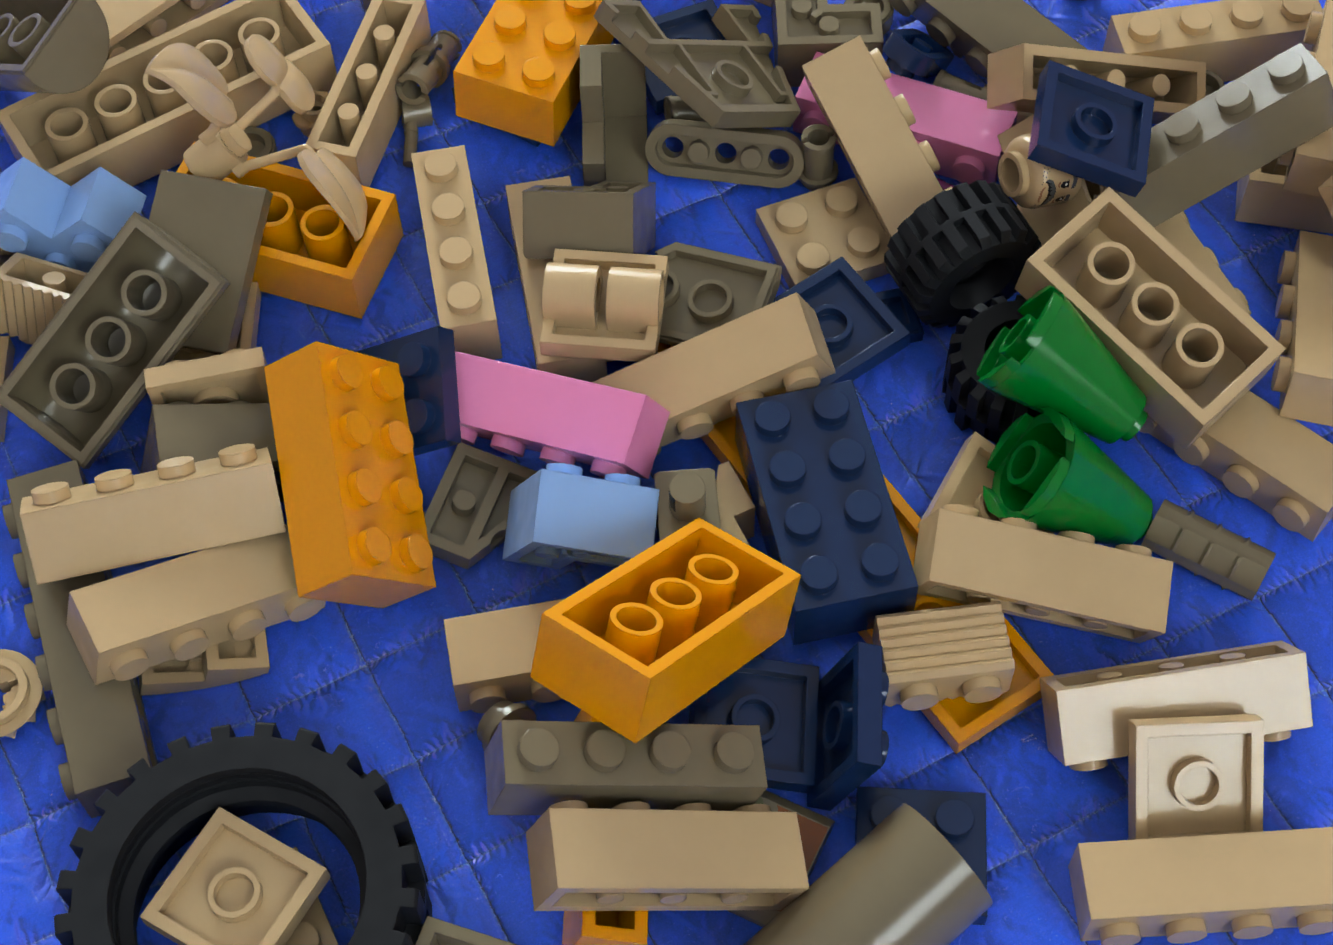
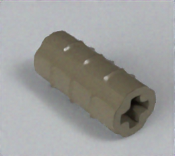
[1141,499,1276,601]

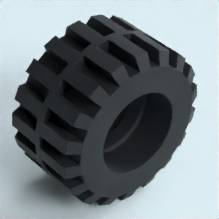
[884,180,1042,328]
[942,295,1041,445]

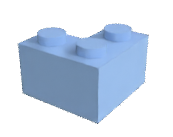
[0,157,147,273]
[502,463,660,569]

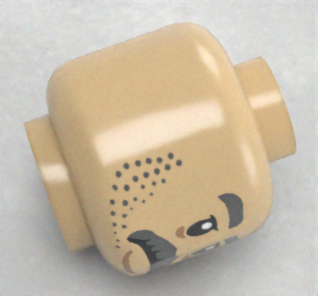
[998,133,1083,209]

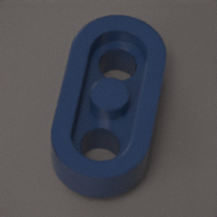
[882,28,954,79]

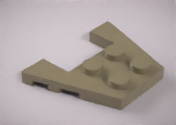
[594,0,801,129]

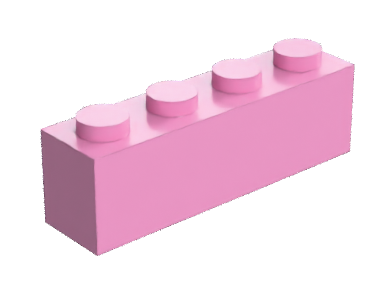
[793,51,1018,185]
[455,351,670,479]

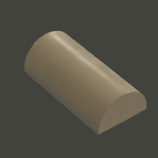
[0,0,110,94]
[0,211,231,469]
[744,803,993,945]

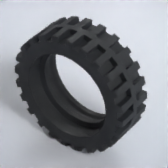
[54,722,432,945]

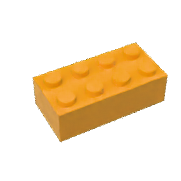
[453,0,614,147]
[176,141,404,319]
[264,341,436,608]
[530,517,801,744]

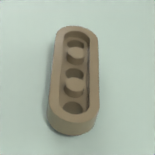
[645,119,804,188]

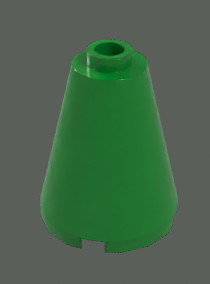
[976,285,1148,444]
[983,406,1153,546]

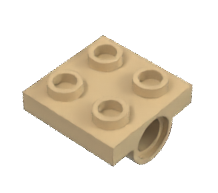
[539,248,669,362]

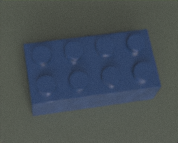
[735,380,919,645]

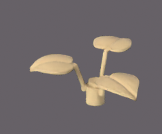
[145,34,368,242]

